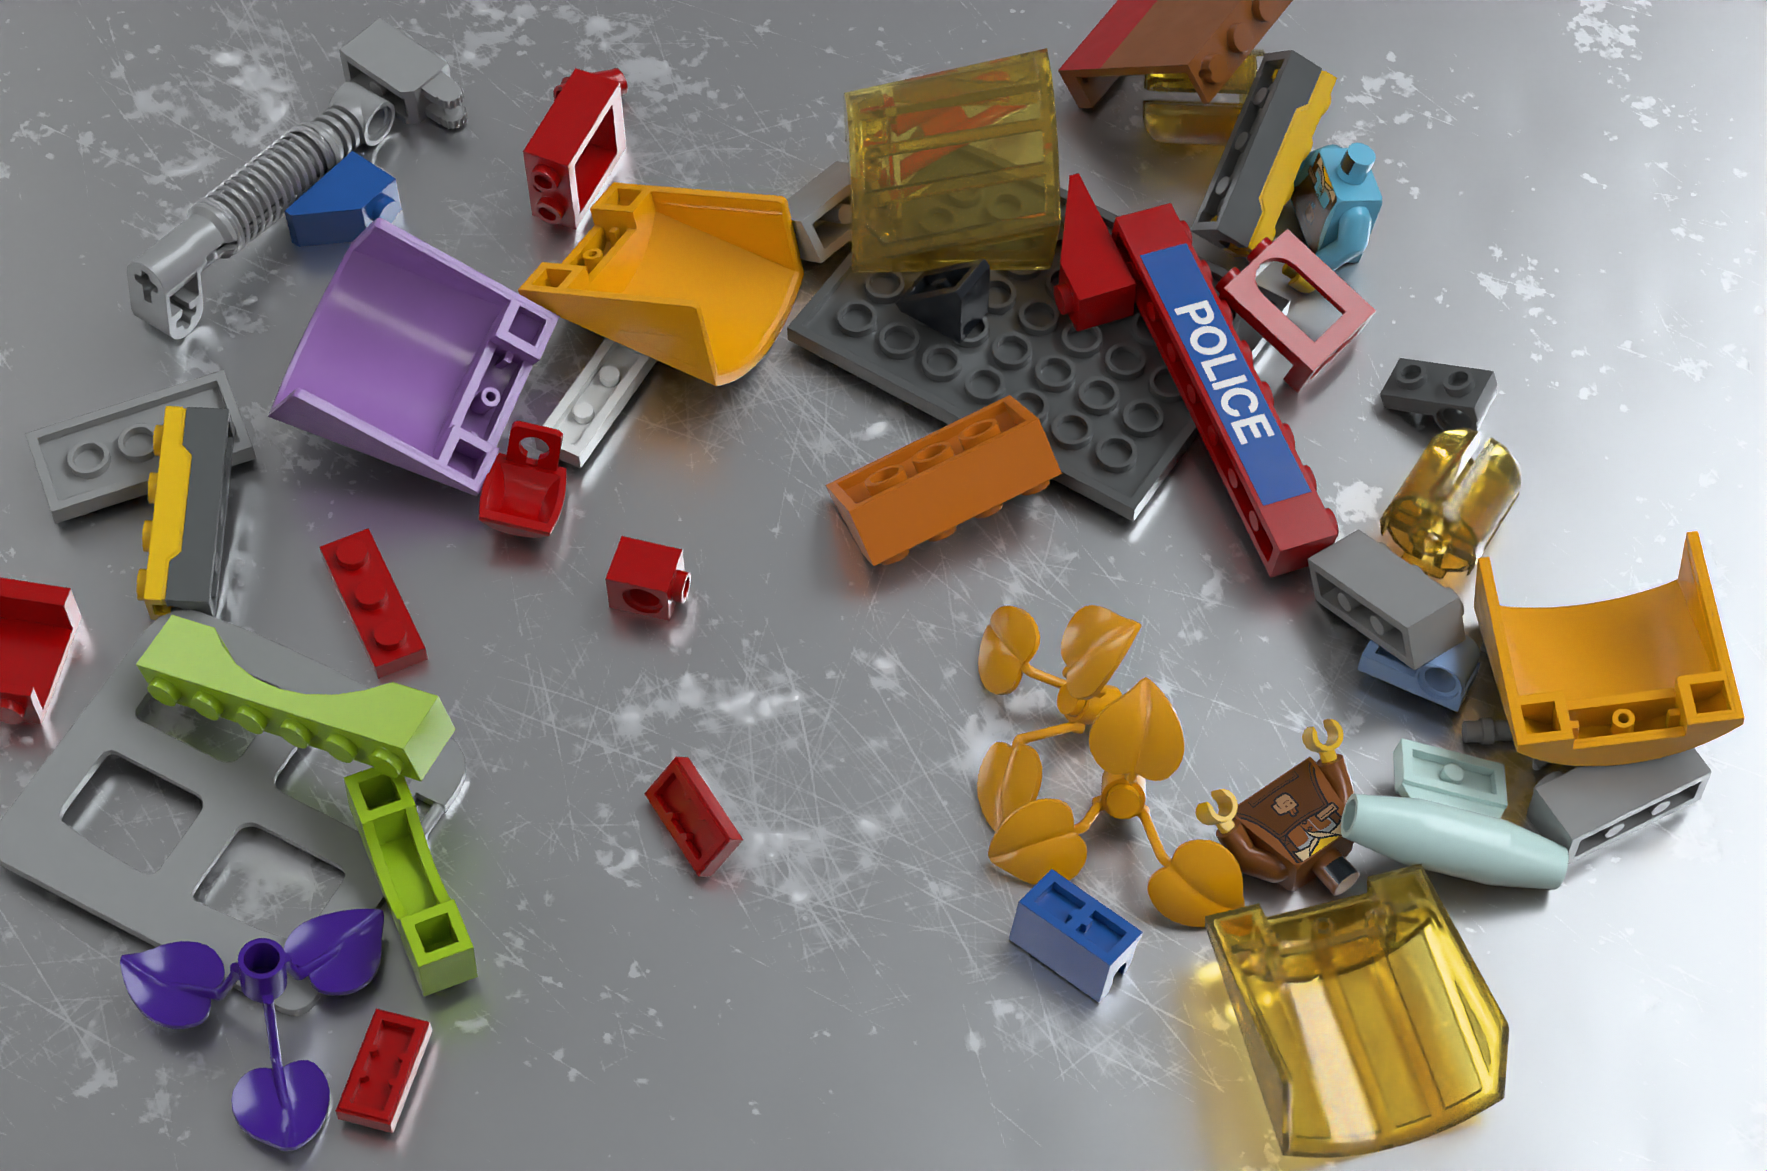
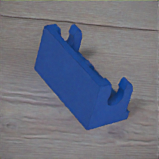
[1009,869,1143,1002]

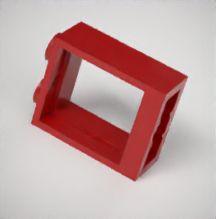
[523,68,627,230]

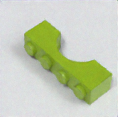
[343,767,478,997]

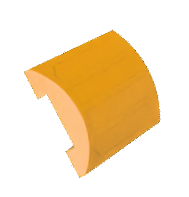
[518,182,804,386]
[1474,531,1745,766]

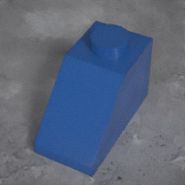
[284,151,402,247]

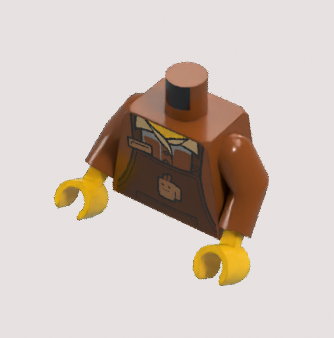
[1195,719,1359,896]

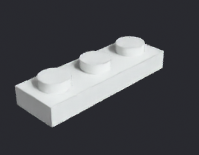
[535,338,657,469]

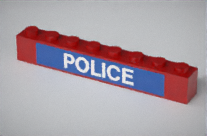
[1111,203,1339,578]

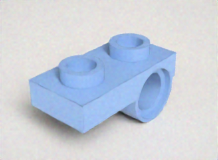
[1357,634,1481,712]

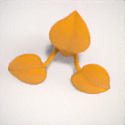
[977,605,1142,832]
[988,677,1245,927]

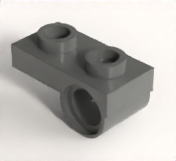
[1380,358,1497,438]

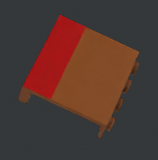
[1058,0,1293,108]

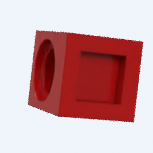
[605,536,691,621]

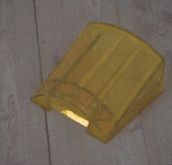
[843,48,1060,273]
[1205,864,1509,1158]

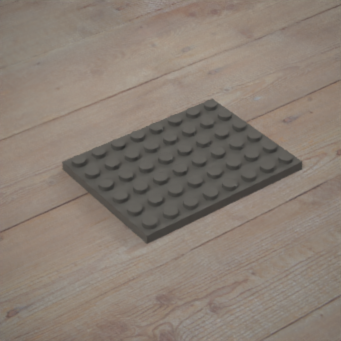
[787,142,1290,521]

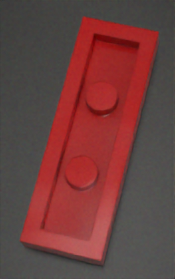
[319,528,428,679]

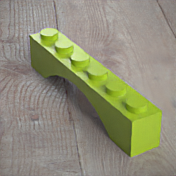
[136,615,456,782]

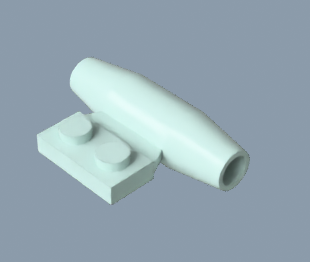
[1341,738,1569,890]

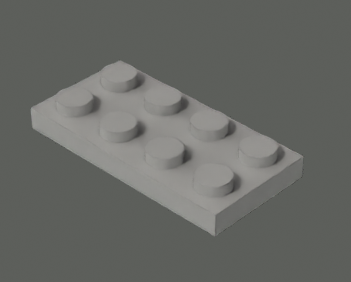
[25,370,256,524]

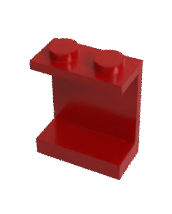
[0,577,82,725]

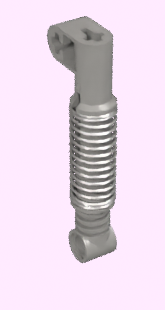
[127,82,395,340]

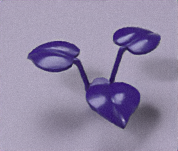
[120,909,384,1151]

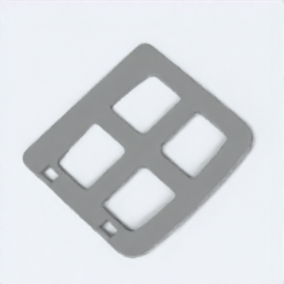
[0,610,466,1016]

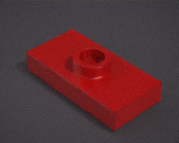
[644,756,743,877]
[335,1008,433,1133]

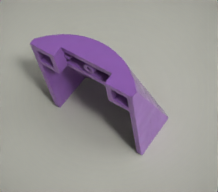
[268,218,560,496]

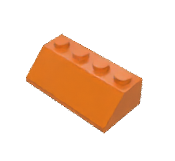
[825,395,1062,566]

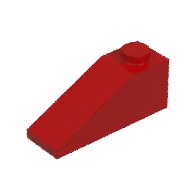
[1054,173,1136,332]

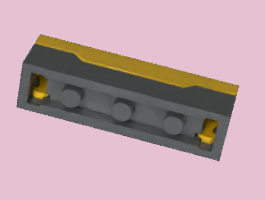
[1190,50,1337,257]
[136,406,235,620]

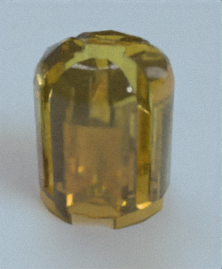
[1142,49,1265,146]
[1380,427,1522,579]

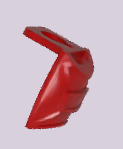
[479,421,566,538]

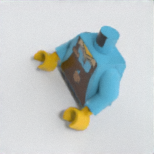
[1282,143,1382,293]

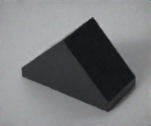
[896,258,990,344]

